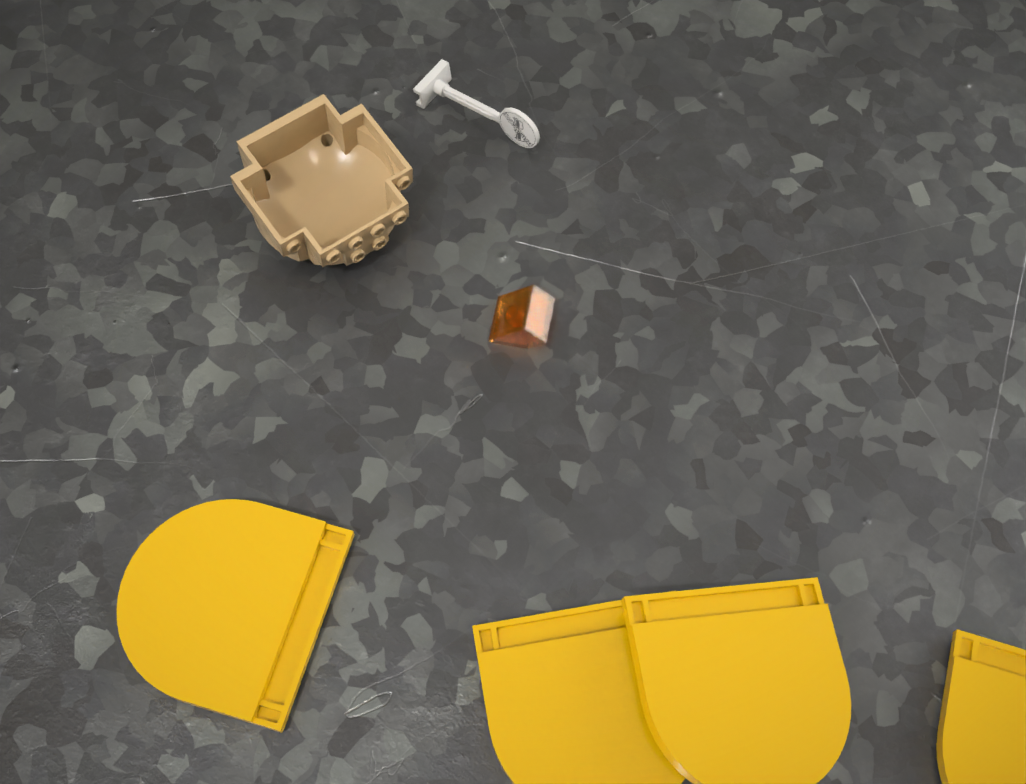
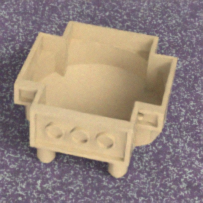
[230,94,413,267]

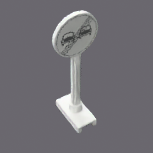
[413,59,540,148]

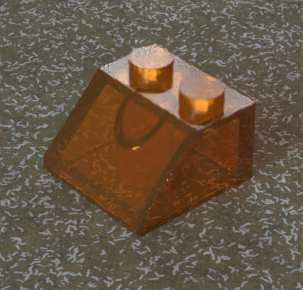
[488,284,555,349]

